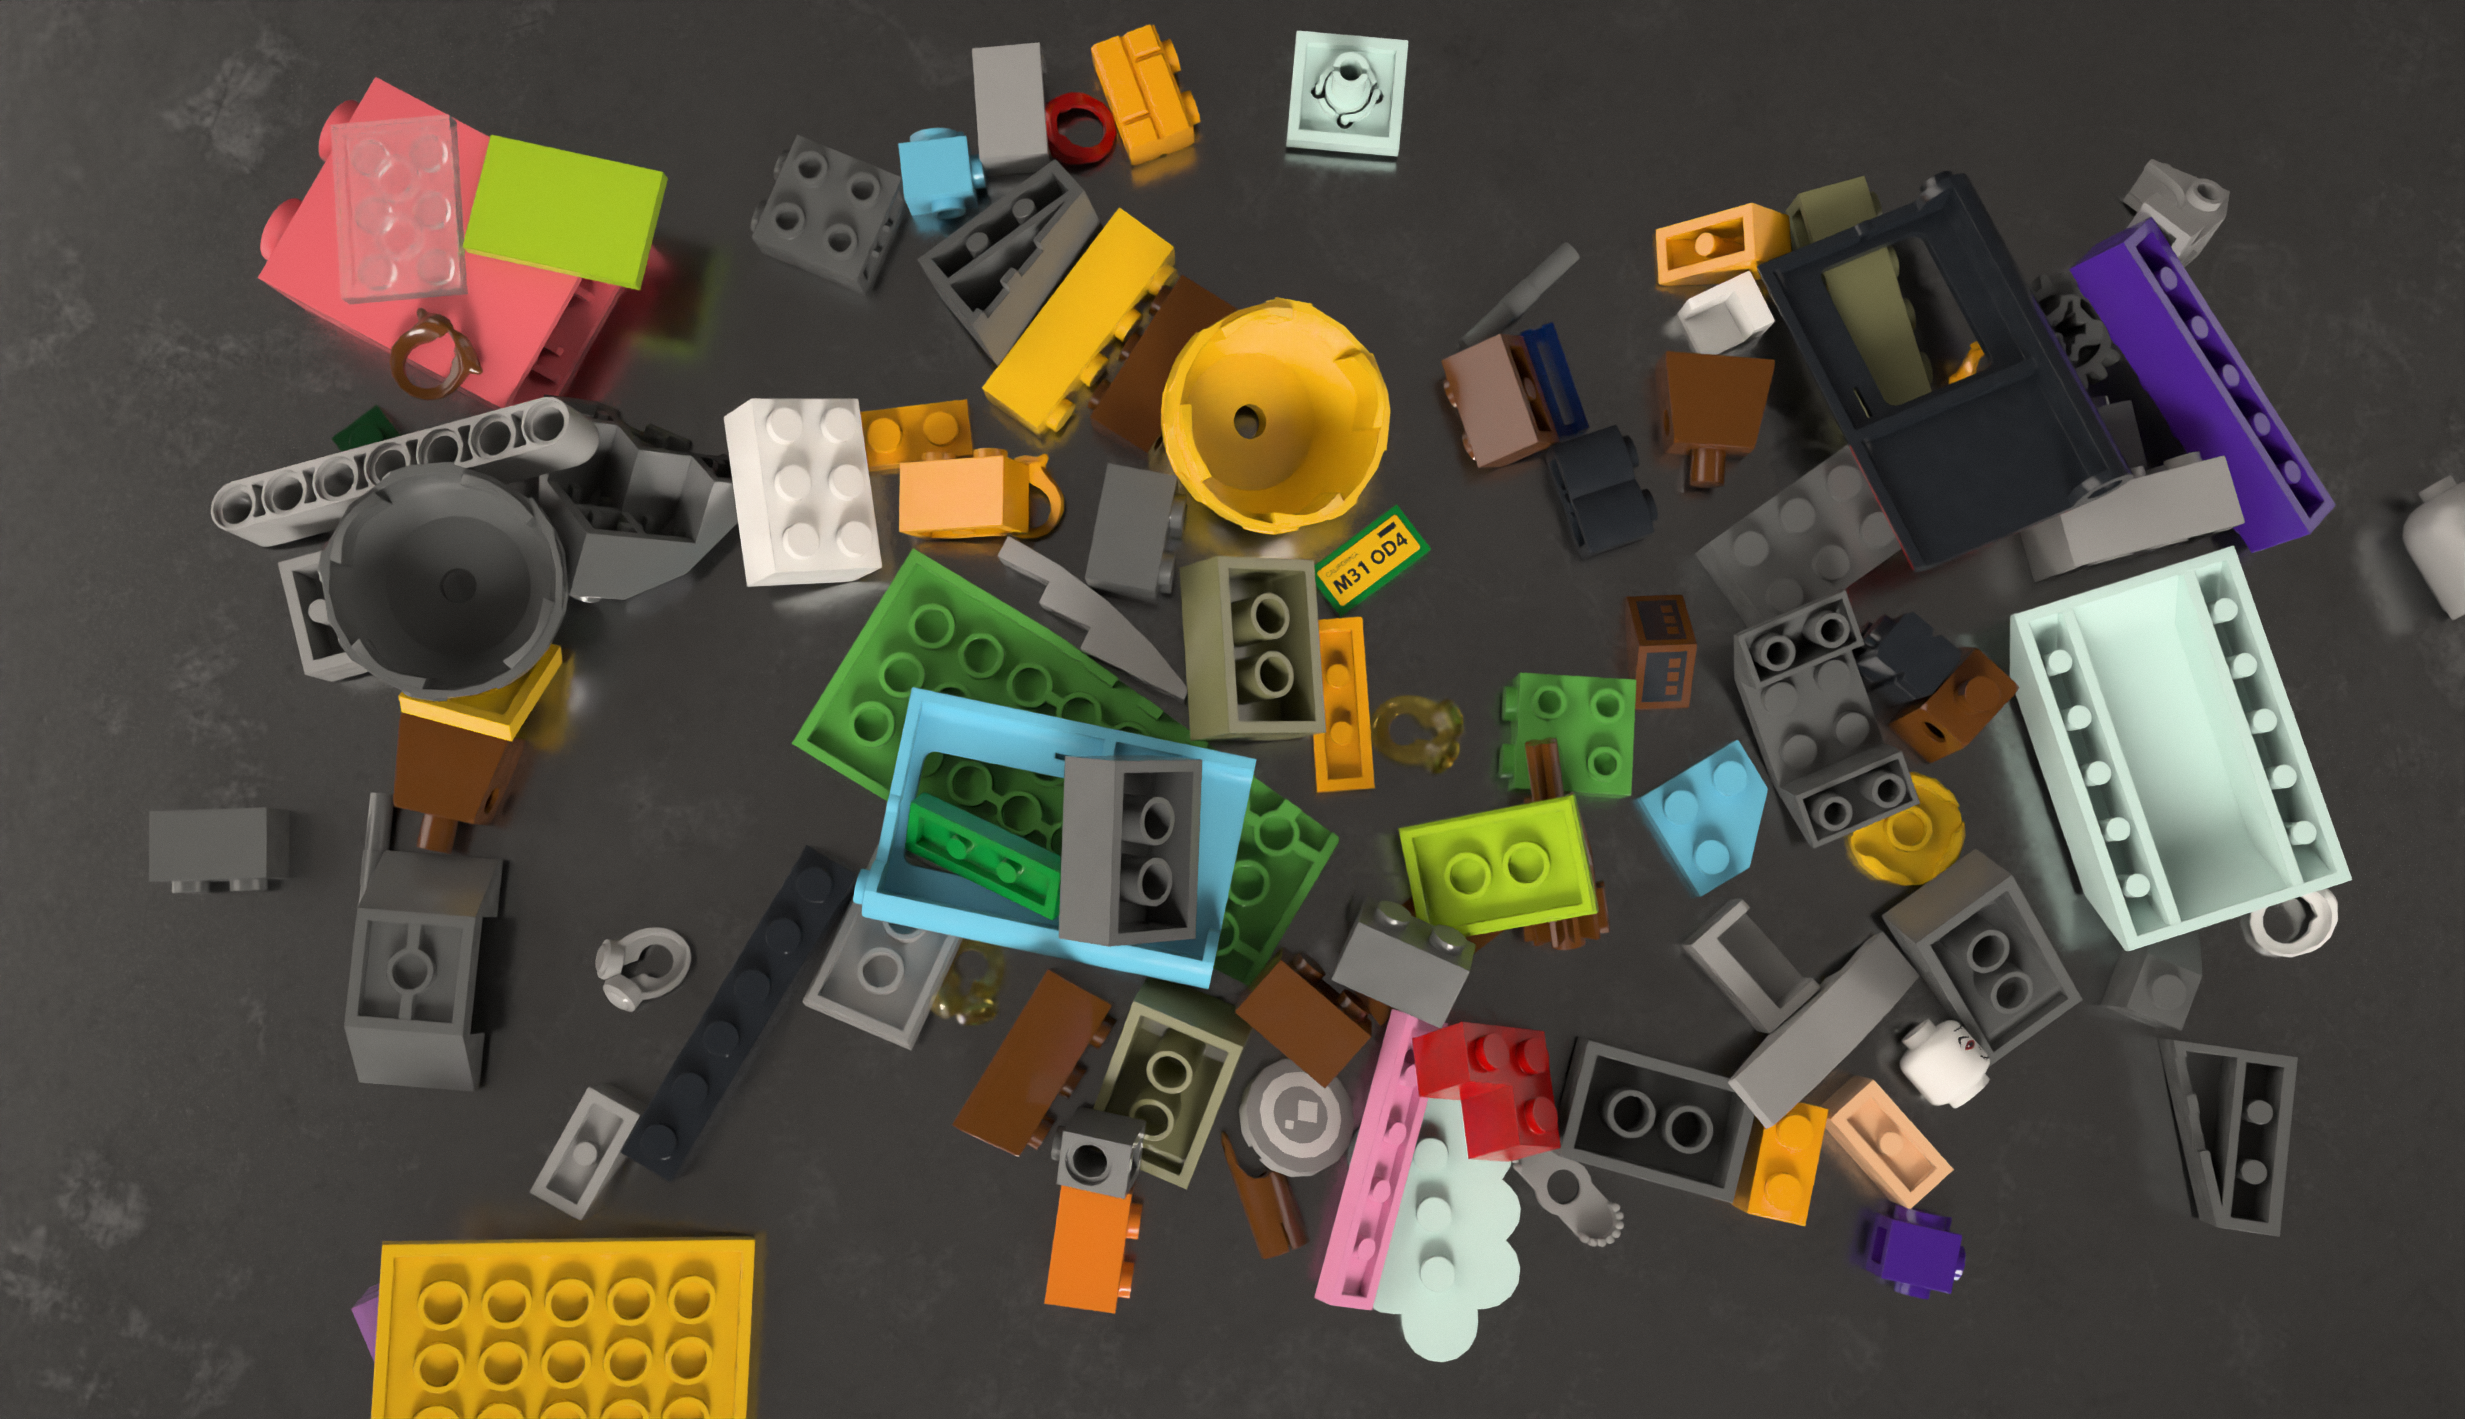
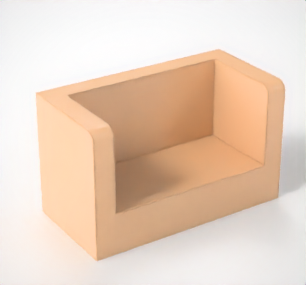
[1820,1075,1954,1209]

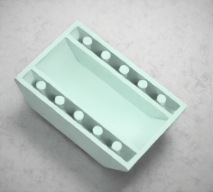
[2010,546,2352,951]

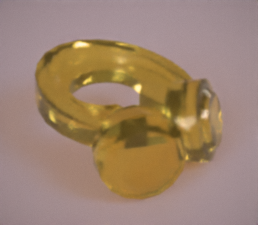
[1370,695,1464,774]
[930,938,1005,1026]

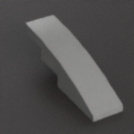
[998,536,1188,705]
[1728,931,1920,1129]

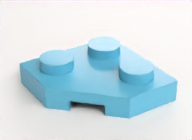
[1637,740,1768,897]

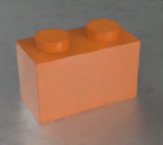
[1044,1185,1143,1314]

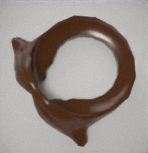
[389,308,483,401]

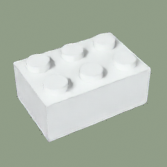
[724,398,882,587]

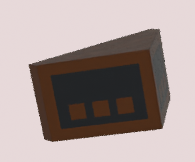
[1624,594,1697,710]

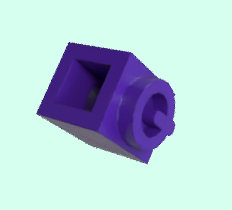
[1865,1204,1966,1299]

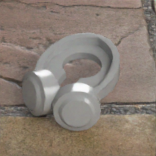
[595,927,691,1012]

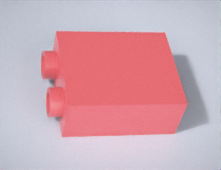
[258,77,621,410]

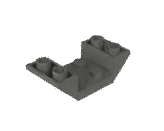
[1734,589,1920,848]
[344,850,503,1092]

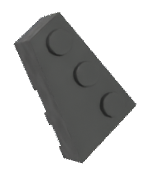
[917,159,1103,366]
[2158,1038,2298,1237]

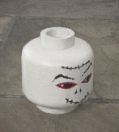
[1900,1019,1990,1108]

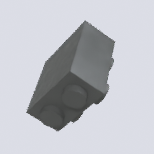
[751,135,906,295]

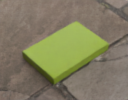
[462,135,668,290]
[1399,794,1599,937]

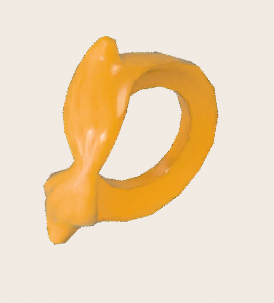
[1011,454,1064,539]

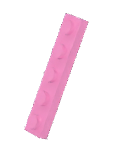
[1314,1009,1448,1310]

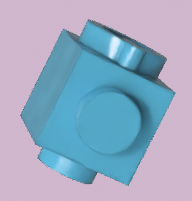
[898,128,986,219]

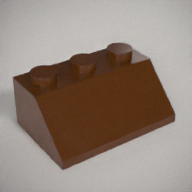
[952,967,1117,1157]

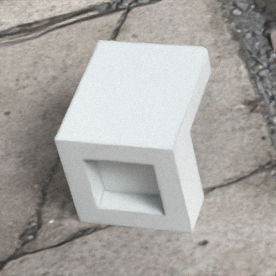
[1677,270,1775,355]

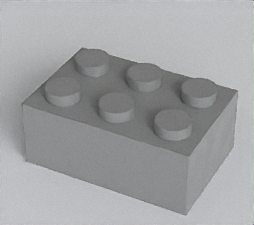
[2020,451,2245,583]

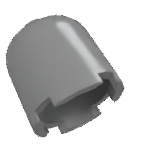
[2402,475,2465,621]

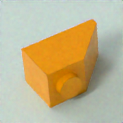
[1656,203,1792,286]

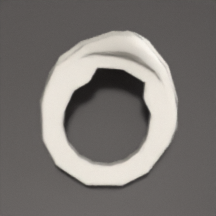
[2248,888,2338,958]

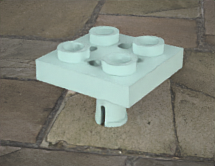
[1286,31,1408,157]

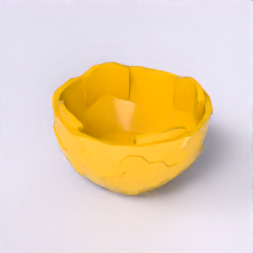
[1161,297,1391,535]

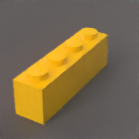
[982,207,1177,440]

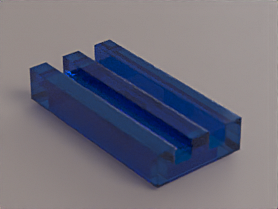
[1518,322,1590,440]

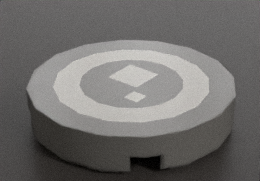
[1239,1059,1355,1177]

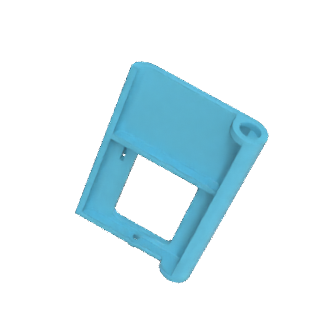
[853,687,1257,989]

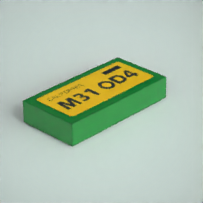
[1314,504,1431,618]

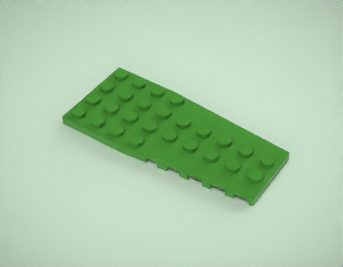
[792,548,1339,986]

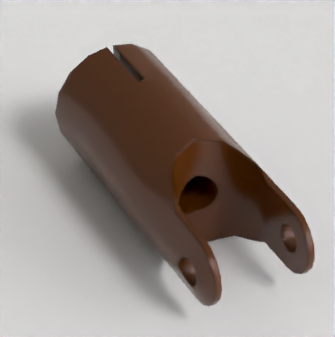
[1221,1131,1310,1259]

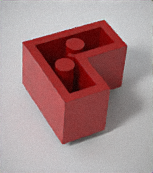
[1412,1022,1561,1162]

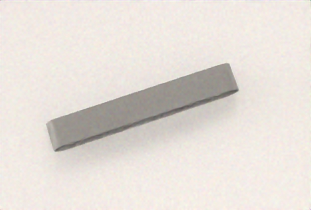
[211,397,599,547]

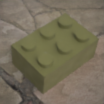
[1179,556,1326,741]

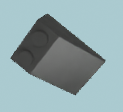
[1882,848,2083,1067]

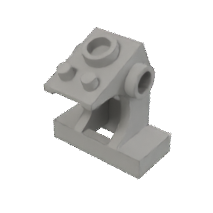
[2123,159,2230,267]

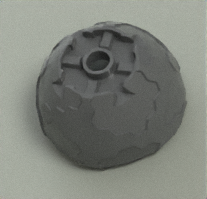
[318,462,569,701]

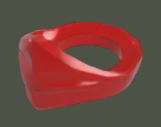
[1045,92,1117,165]

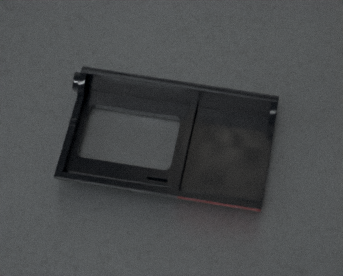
[1757,171,2134,572]

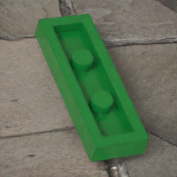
[905,792,1061,921]

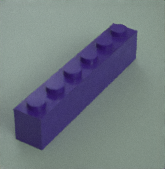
[2069,216,2336,553]

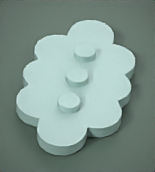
[1346,1098,1521,1362]

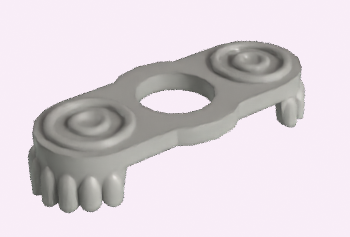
[1511,1151,1624,1247]

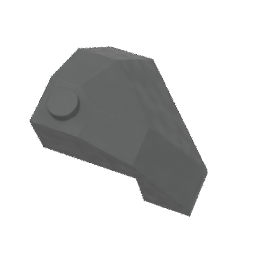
[539,394,738,603]

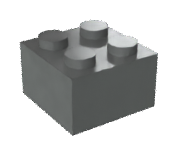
[1085,463,1188,607]

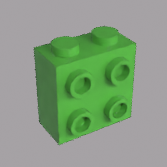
[1499,673,1636,798]

